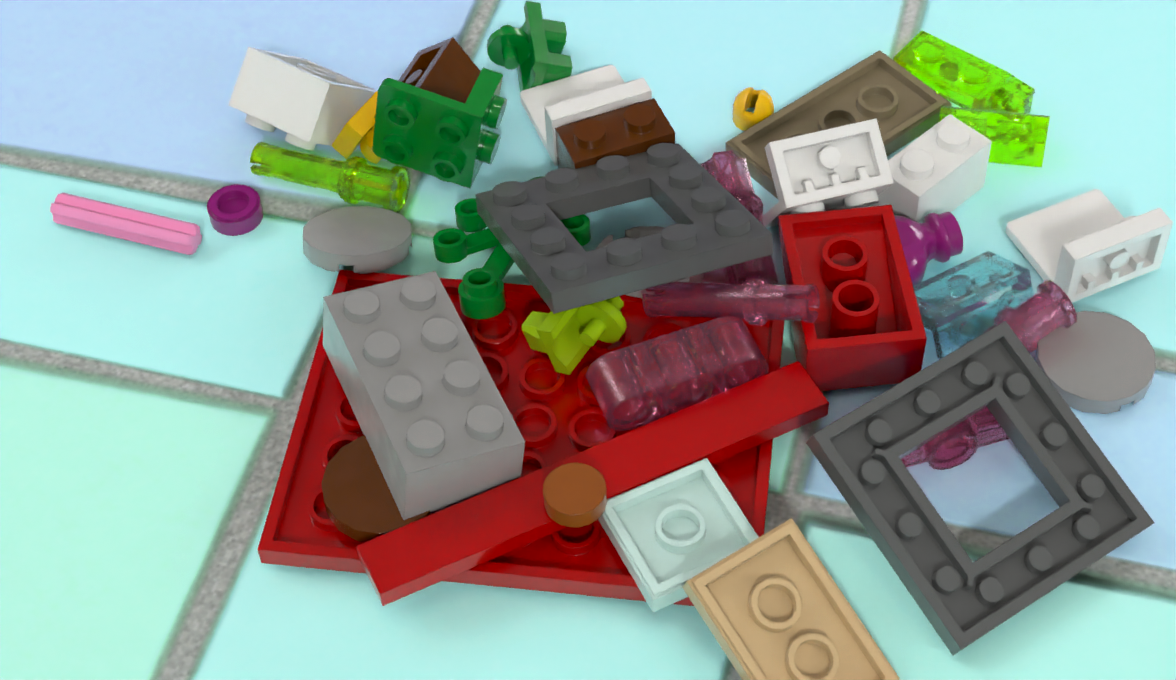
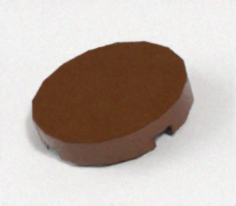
[321,435,436,543]

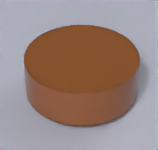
[543,463,607,527]

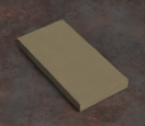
[725,50,952,199]

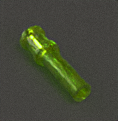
[250,142,410,213]

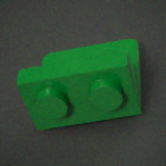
[372,67,507,189]

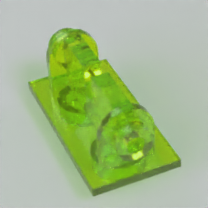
[938,106,1050,167]

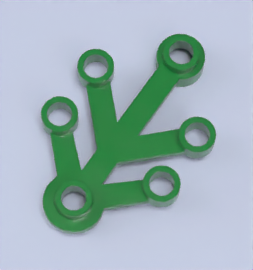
[433,176,591,319]

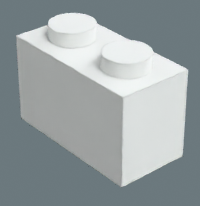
[873,114,992,223]

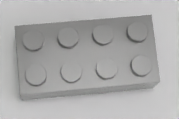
[323,271,525,520]

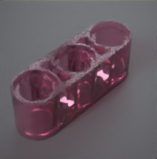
[586,315,769,431]

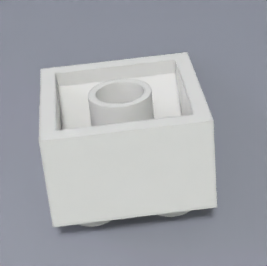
[228,47,377,151]

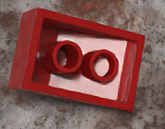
[778,205,927,391]

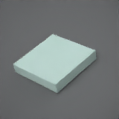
[598,458,759,612]

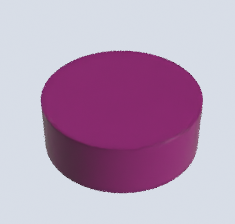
[207,184,263,236]

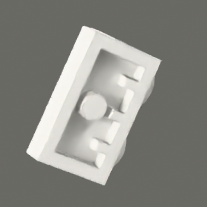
[520,65,652,166]
[761,118,894,228]
[1005,189,1173,306]

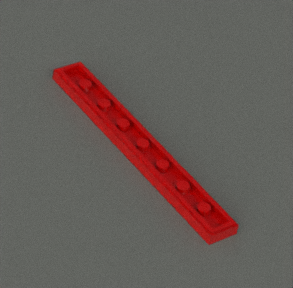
[356,361,829,606]

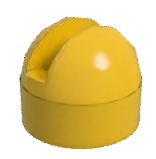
[732,87,774,131]

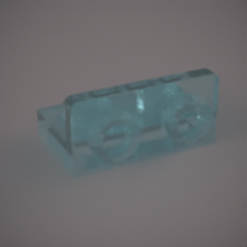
[913,251,1037,360]

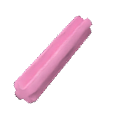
[50,193,202,255]

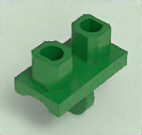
[487,1,573,92]

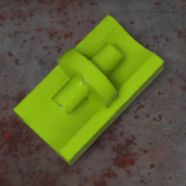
[522,296,627,375]

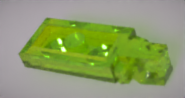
[893,30,1035,123]

